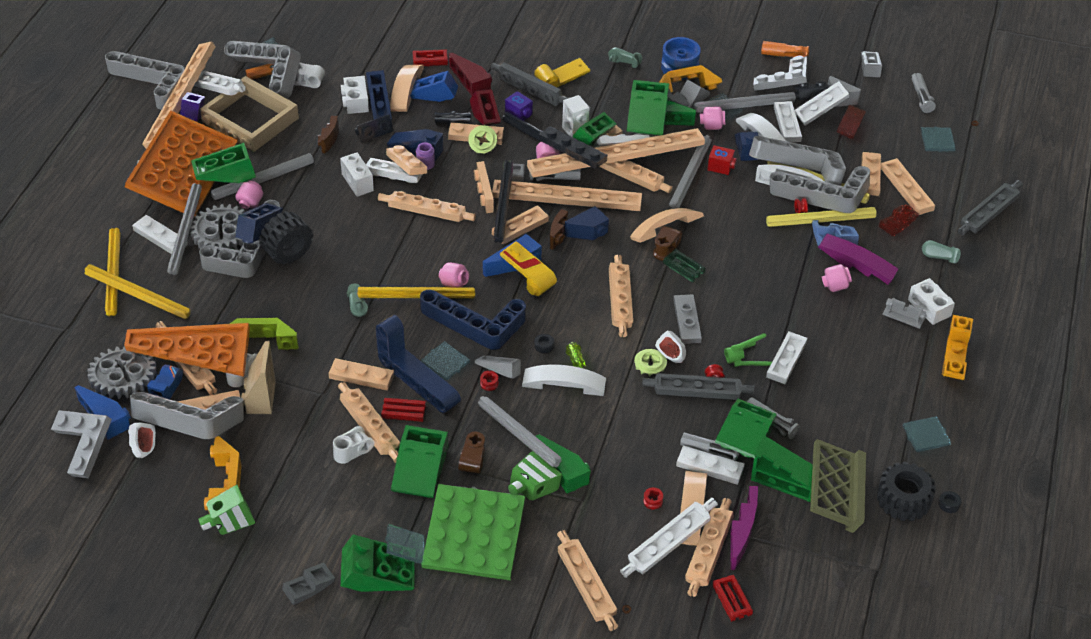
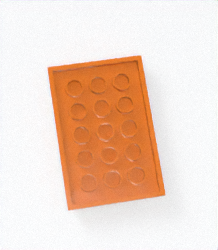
[125,110,238,216]

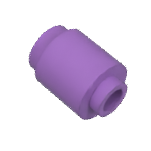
[416,142,435,170]

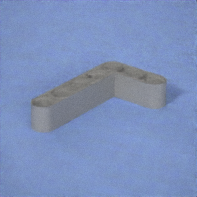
[224,41,301,99]
[105,51,185,110]
[749,136,846,186]
[770,166,870,213]
[199,200,280,278]
[130,392,244,439]

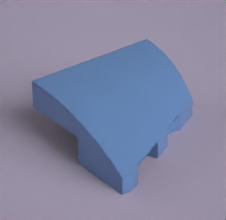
[812,220,859,250]

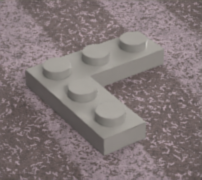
[753,56,808,91]
[51,410,112,478]

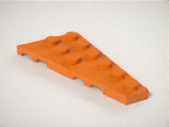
[124,323,250,377]

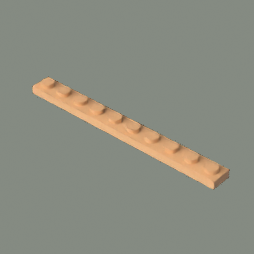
[527,128,705,178]

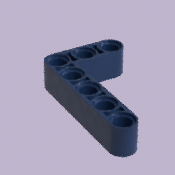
[420,290,526,350]
[376,315,461,413]

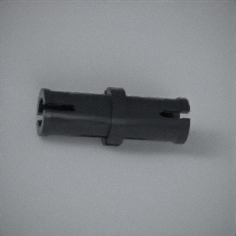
[435,111,471,124]

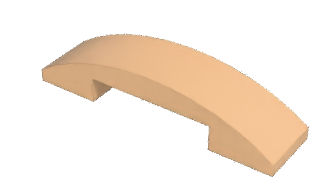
[390,65,424,112]
[630,208,704,243]
[680,471,707,546]

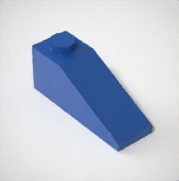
[410,71,458,102]
[483,234,542,277]
[75,385,131,440]

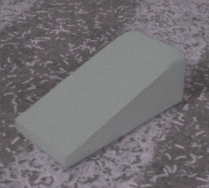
[861,51,882,77]
[475,356,521,379]

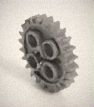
[190,204,245,250]
[88,346,157,399]

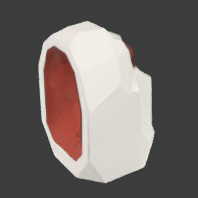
[655,330,686,363]
[128,423,156,458]

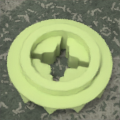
[468,125,497,154]
[634,349,667,376]

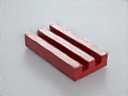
[413,50,448,66]
[381,398,426,422]
[713,575,753,622]

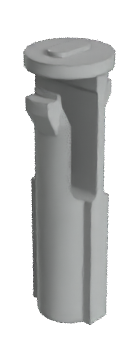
[911,73,936,113]
[530,169,580,182]
[747,397,800,439]
[680,432,739,461]

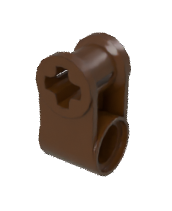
[653,225,682,261]
[458,431,485,474]

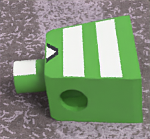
[508,451,562,500]
[198,485,255,535]

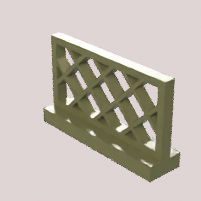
[810,439,866,533]

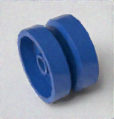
[661,37,700,80]

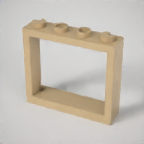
[200,76,299,152]

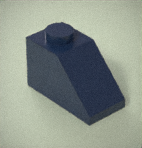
[735,132,759,161]
[565,206,609,240]

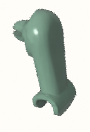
[608,48,642,68]
[922,240,961,263]
[347,283,368,317]

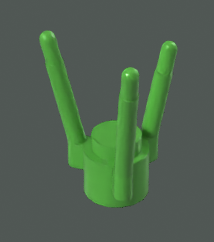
[724,333,772,367]

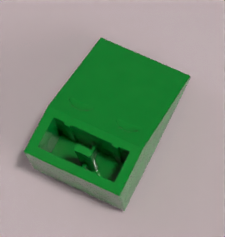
[627,80,669,135]
[715,399,777,458]
[391,425,448,498]
[340,534,415,592]

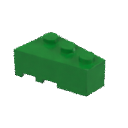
[751,435,823,502]

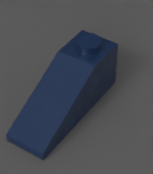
[366,70,392,121]
[387,129,444,161]
[235,203,283,243]

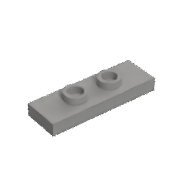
[673,295,702,344]

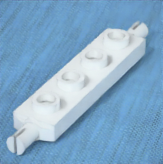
[194,71,245,96]
[620,498,718,578]

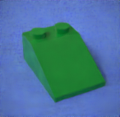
[191,143,256,183]

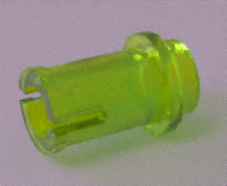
[566,342,586,368]

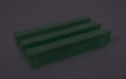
[663,249,706,282]

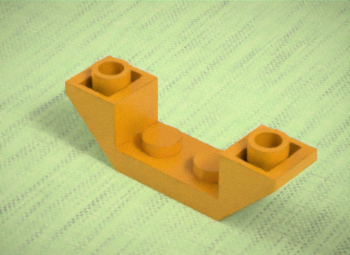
[660,65,722,93]
[942,315,973,380]
[204,436,242,514]

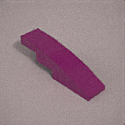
[818,234,898,285]
[730,486,758,570]

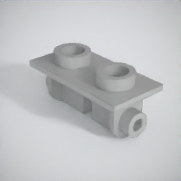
[882,298,927,329]

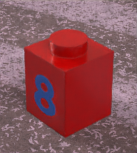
[708,145,737,175]

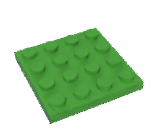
[421,484,525,580]

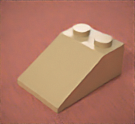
[241,341,276,414]

